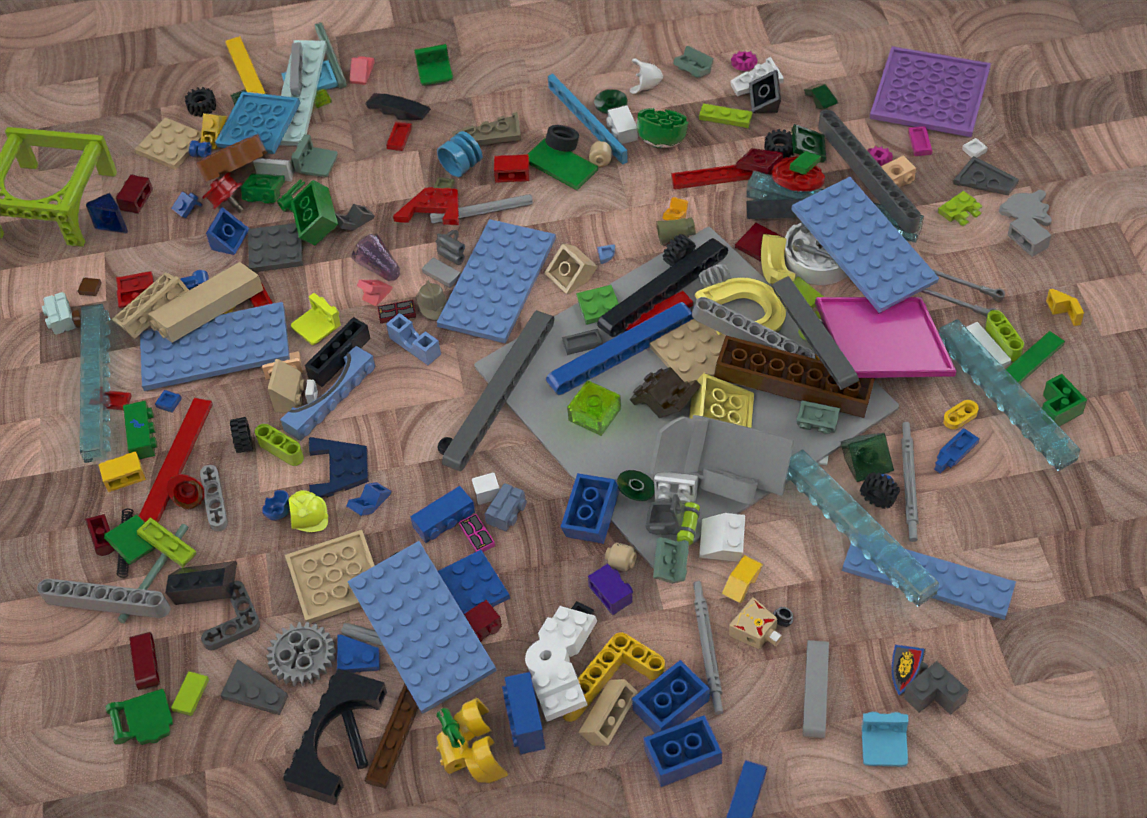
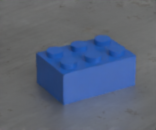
[561,473,620,544]
[632,660,710,733]
[502,672,545,754]
[643,715,722,787]

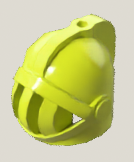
[289,490,329,532]

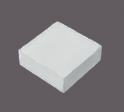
[962,138,988,158]
[305,380,318,404]

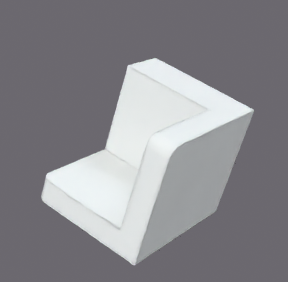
[472,472,500,505]

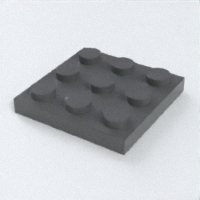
[248,223,303,272]

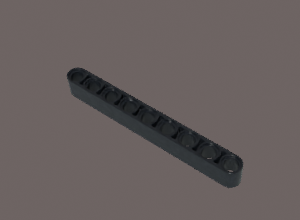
[597,238,728,337]

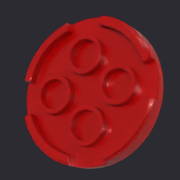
[772,160,825,192]

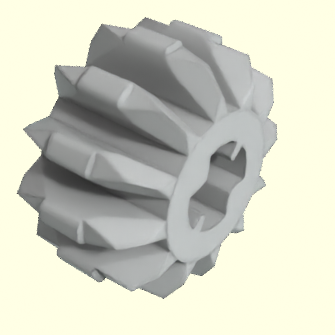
[699,264,731,288]

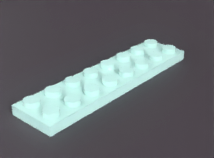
[279,40,327,146]

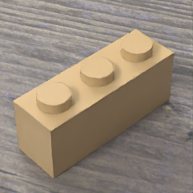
[578,679,638,746]

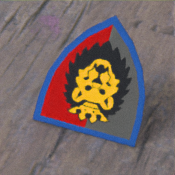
[891,644,928,696]

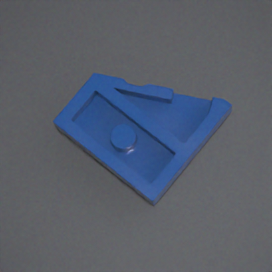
[337,634,380,673]

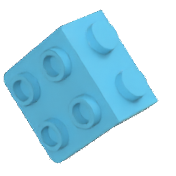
[861,712,908,767]

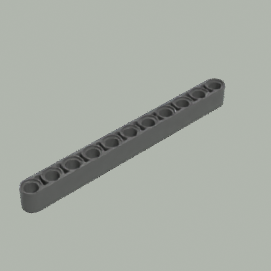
[818,110,921,233]
[442,310,555,471]

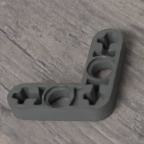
[201,581,261,650]

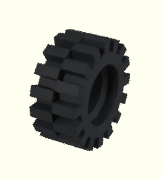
[185,87,217,117]
[764,129,794,158]
[663,234,696,266]
[230,417,253,453]
[860,472,900,509]

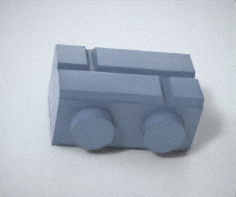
[485,483,527,532]

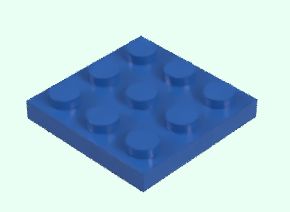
[438,550,510,614]

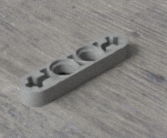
[290,42,303,95]
[200,465,228,531]

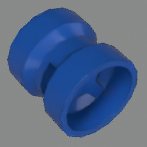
[189,140,212,158]

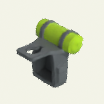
[646,494,700,545]

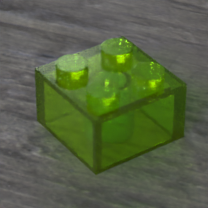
[567,380,621,436]

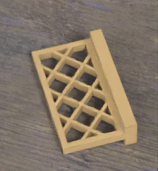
[112,272,189,339]

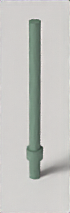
[118,524,189,623]

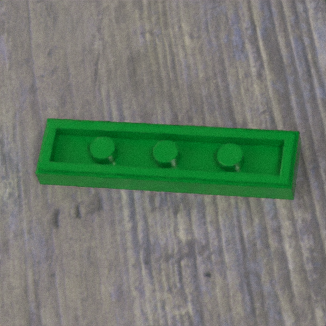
[1001,331,1065,388]

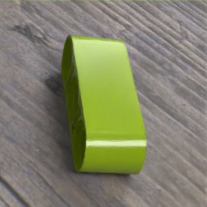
[985,310,1024,362]
[254,424,304,466]

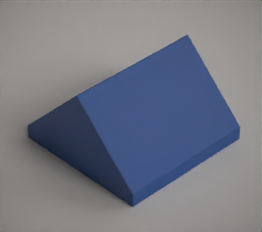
[206,207,250,255]

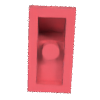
[350,56,375,85]
[357,279,393,306]

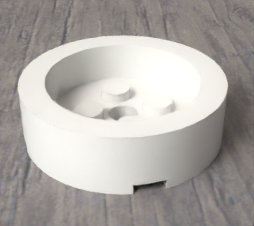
[784,222,847,285]

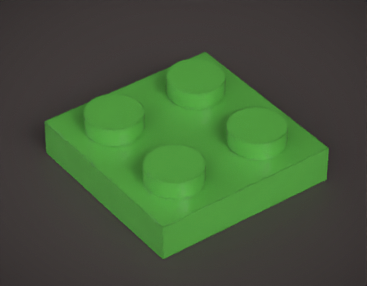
[576,285,619,325]

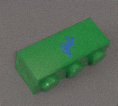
[123,400,158,459]

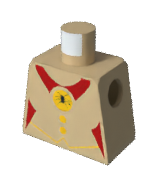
[729,597,783,649]

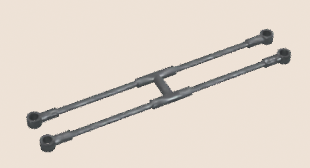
[792,223,1005,318]

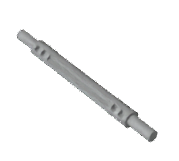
[901,422,919,542]
[693,581,723,715]

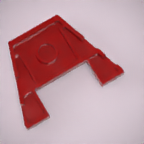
[393,187,459,225]

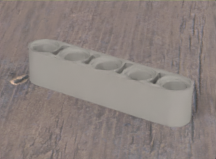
[803,640,829,738]

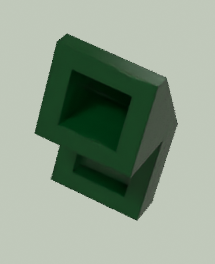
[804,84,838,109]

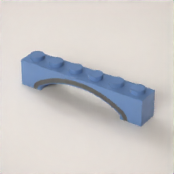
[280,346,375,441]

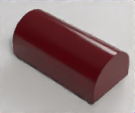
[85,514,115,556]

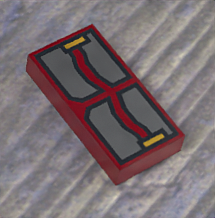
[377,300,416,324]

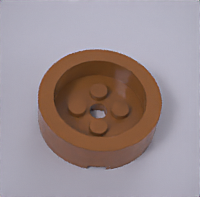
[196,134,267,182]

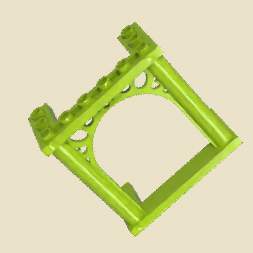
[0,127,117,247]

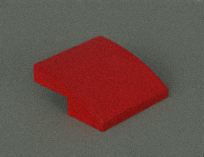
[116,271,154,308]

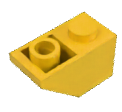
[201,114,227,149]

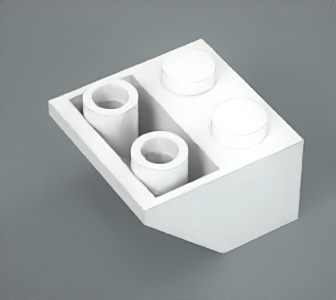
[654,472,698,505]

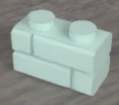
[42,292,75,334]

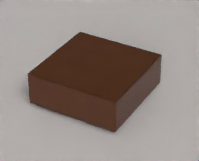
[78,277,102,296]

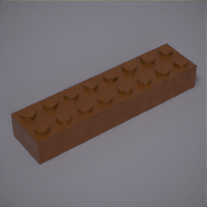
[714,335,875,418]

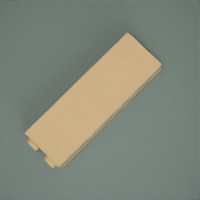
[149,262,263,343]

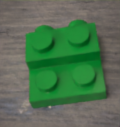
[241,173,285,204]

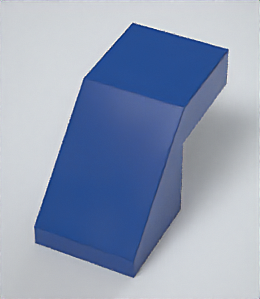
[346,482,392,516]

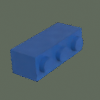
[410,486,475,543]

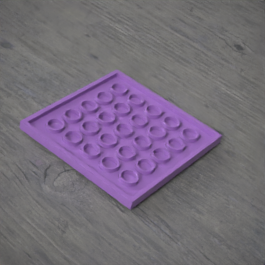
[870,46,991,137]

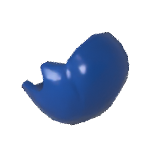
[262,490,290,521]

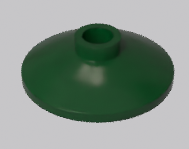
[594,89,628,114]
[617,470,655,501]

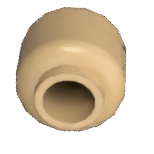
[589,141,612,167]
[605,543,637,572]

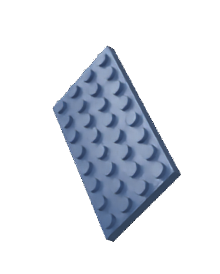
[791,177,939,313]
[437,219,556,344]
[140,302,290,391]
[347,541,497,714]

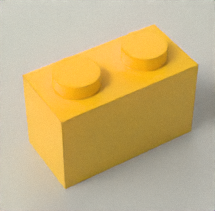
[98,451,146,492]

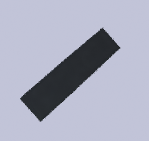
[365,93,431,120]

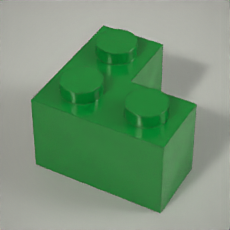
[1040,373,1087,430]

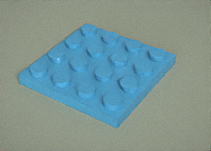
[215,92,301,154]

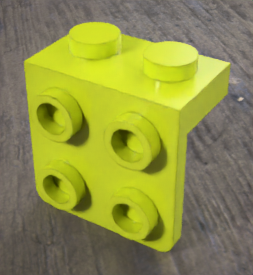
[291,293,341,345]

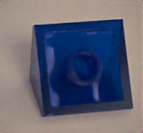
[86,193,128,234]

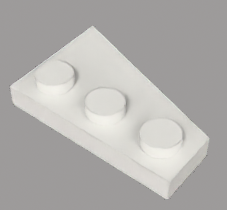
[731,57,784,96]

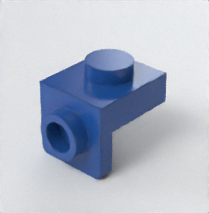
[171,191,203,218]

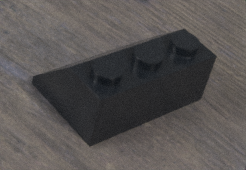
[165,561,237,605]

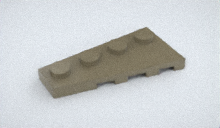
[452,112,521,145]

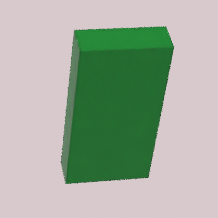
[789,151,821,175]

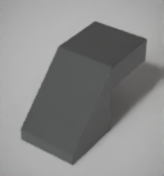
[335,204,375,231]

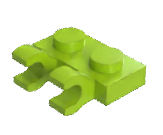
[938,191,982,226]

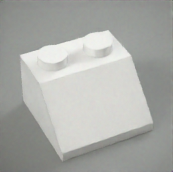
[699,513,745,562]

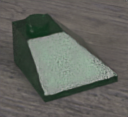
[840,433,894,482]

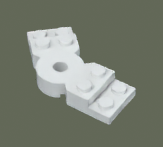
[525,606,597,722]

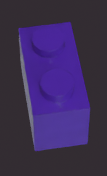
[588,564,633,615]

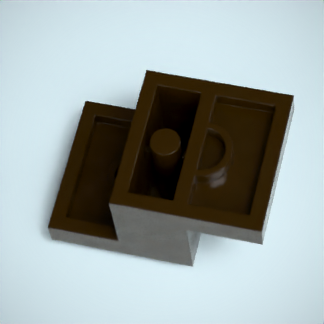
[630,367,701,418]

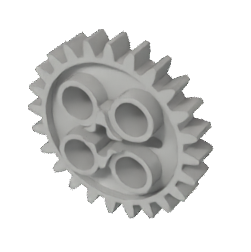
[266,622,336,686]

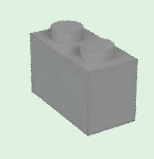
[1008,214,1051,257]

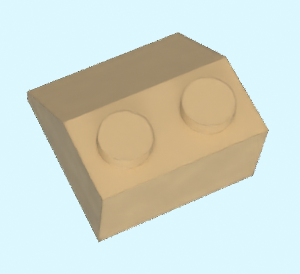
[545,244,598,294]
[268,359,306,413]

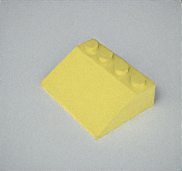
[689,373,754,428]

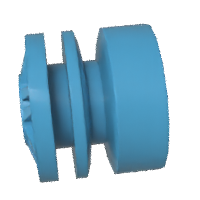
[437,131,483,177]

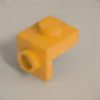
[663,197,689,220]

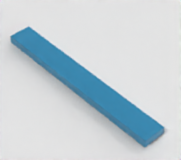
[548,74,628,164]

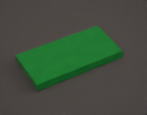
[528,138,598,190]

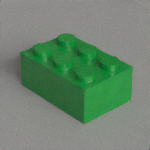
[290,180,338,246]

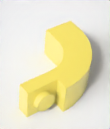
[761,234,795,284]

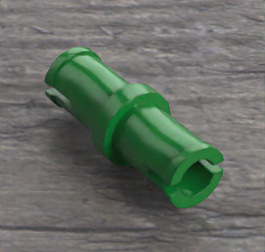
[436,708,465,748]

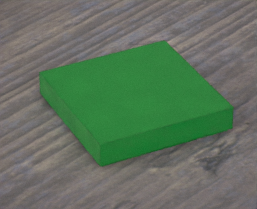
[104,514,156,565]

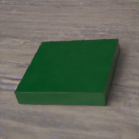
[792,124,826,163]

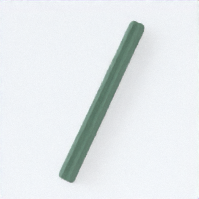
[314,22,347,88]

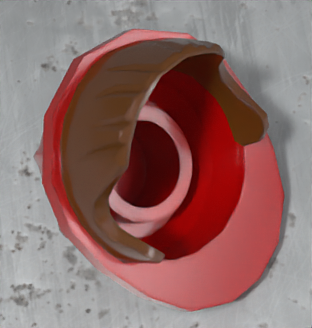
[167,474,205,510]

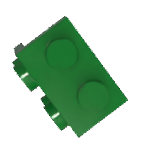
[414,44,453,86]

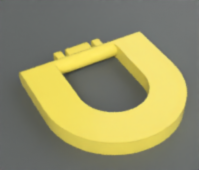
[695,278,786,335]

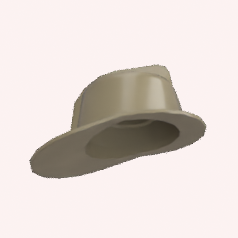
[416,280,447,320]

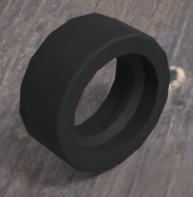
[545,125,579,152]

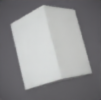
[253,159,295,181]

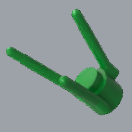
[277,179,305,212]

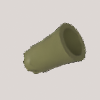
[656,217,696,245]

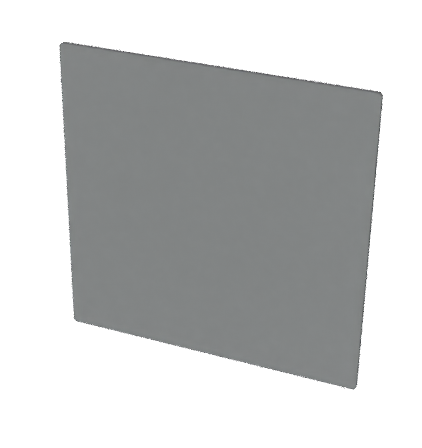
[474,227,899,568]

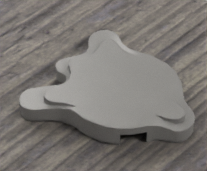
[999,190,1052,226]

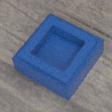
[155,390,182,413]

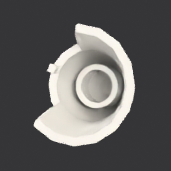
[630,59,663,94]

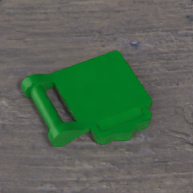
[105,689,173,745]

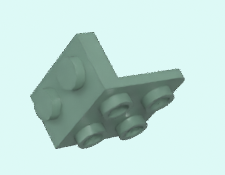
[291,134,338,177]

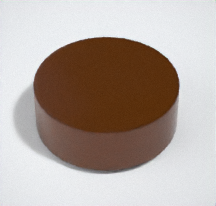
[72,309,84,328]

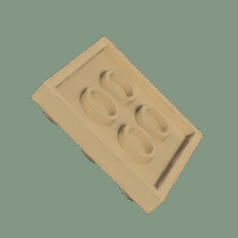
[135,117,201,170]

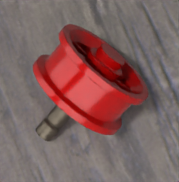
[202,172,244,213]

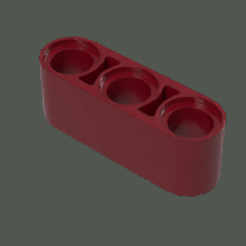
[129,631,160,690]

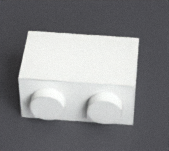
[606,105,638,144]

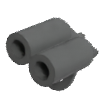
[435,229,465,265]

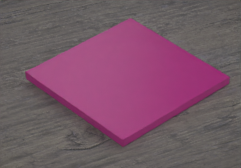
[815,297,957,378]

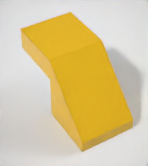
[1046,288,1084,326]
[722,555,763,603]

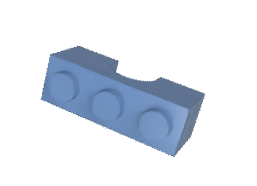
[386,313,441,365]

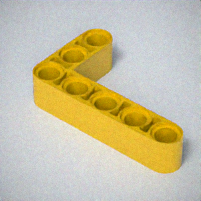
[562,632,665,722]

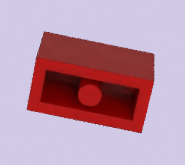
[494,154,530,183]

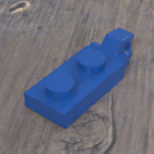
[934,428,980,473]

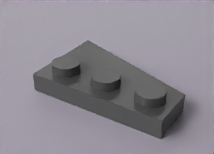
[953,156,1019,195]
[220,660,288,715]

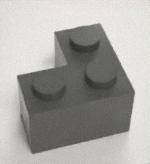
[904,661,969,715]

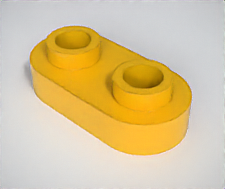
[943,400,979,429]

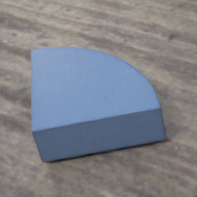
[597,244,615,264]

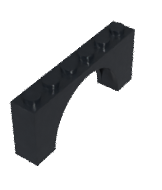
[283,668,387,805]

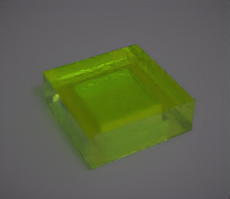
[314,89,332,108]

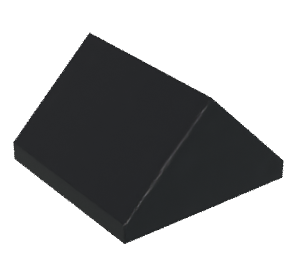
[749,70,781,113]

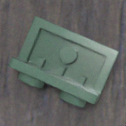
[673,46,714,77]
[796,401,840,434]
[653,537,689,584]

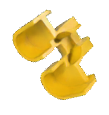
[436,698,508,783]

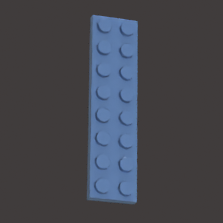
[842,534,1016,620]

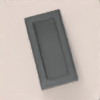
[562,329,603,355]

